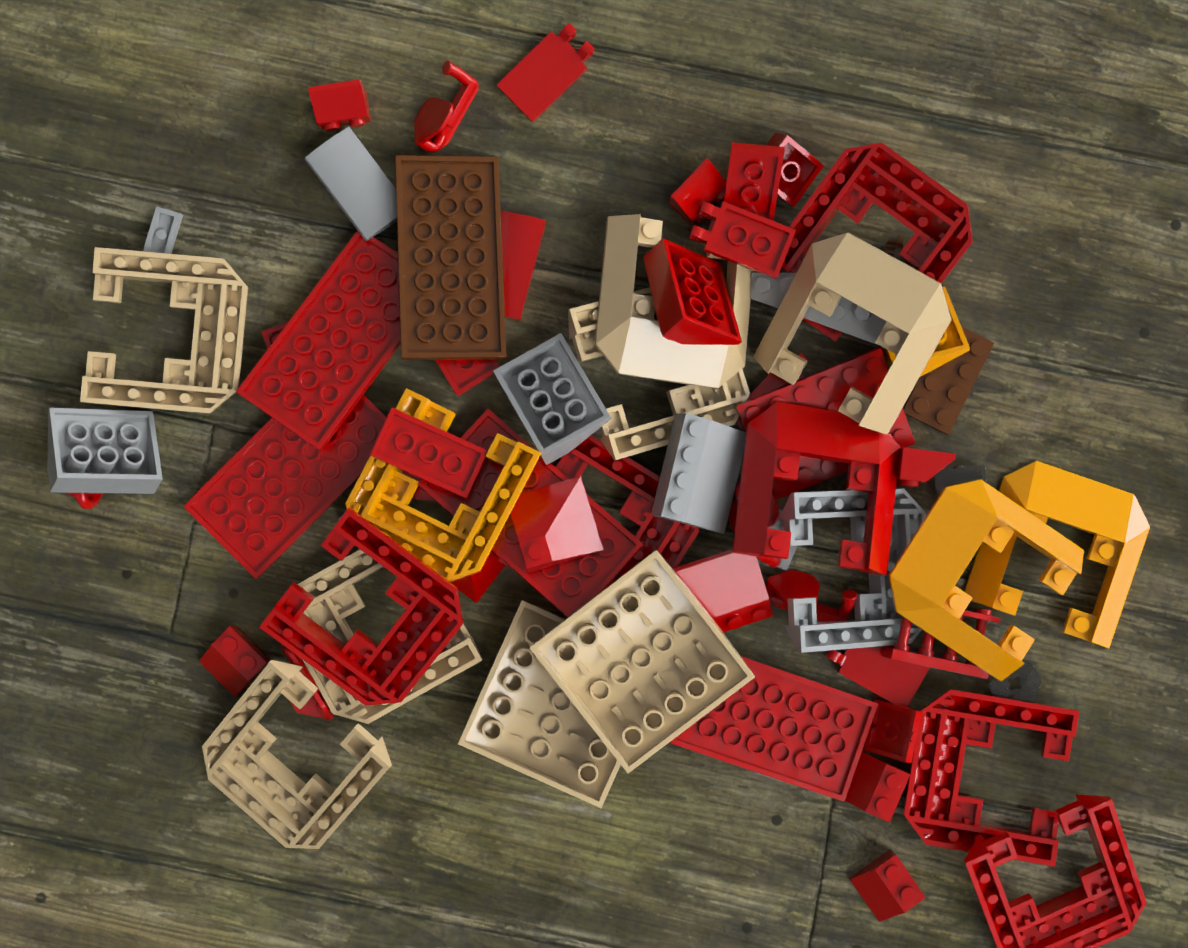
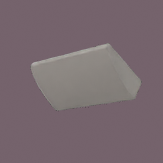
[305,127,397,241]

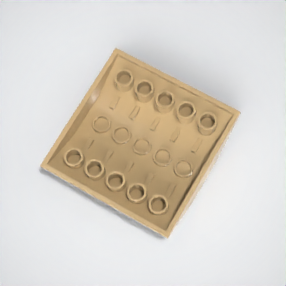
[529,550,755,773]
[458,600,621,808]

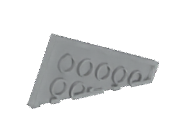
[750,273,887,345]

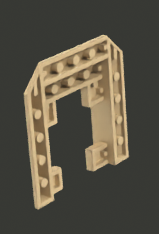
[595,214,753,389]
[753,232,952,434]
[80,247,248,414]
[568,287,750,461]
[298,549,482,724]
[202,660,392,849]

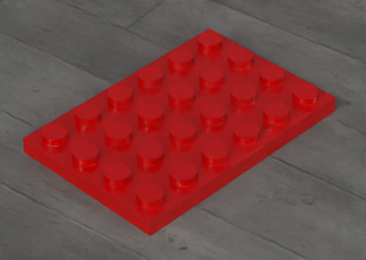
[735,347,916,500]

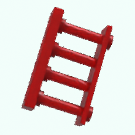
[882,608,1001,679]

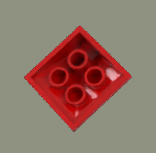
[510,476,604,573]

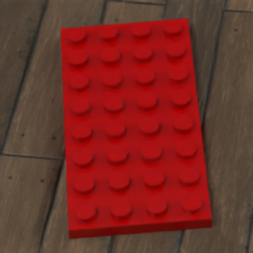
[236,230,400,452]
[183,395,387,579]
[418,409,643,618]
[669,656,878,802]

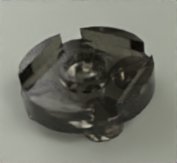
[987,659,1041,703]

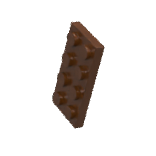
[903,327,994,435]

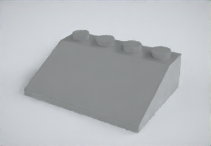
[493,333,611,465]
[47,408,163,494]
[651,413,746,534]

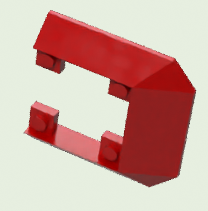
[782,142,973,284]
[732,402,900,576]
[498,435,699,589]
[259,507,463,706]
[903,689,1080,866]
[963,794,1147,948]

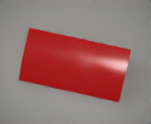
[501,211,546,322]

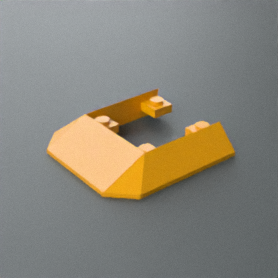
[345,388,541,582]
[964,461,1150,648]
[889,479,1084,681]

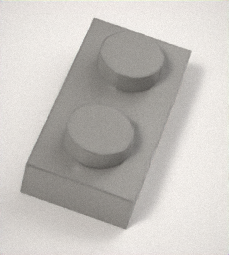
[143,206,183,254]

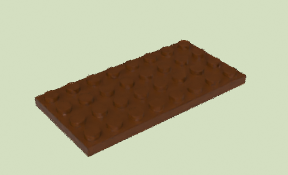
[395,155,506,360]

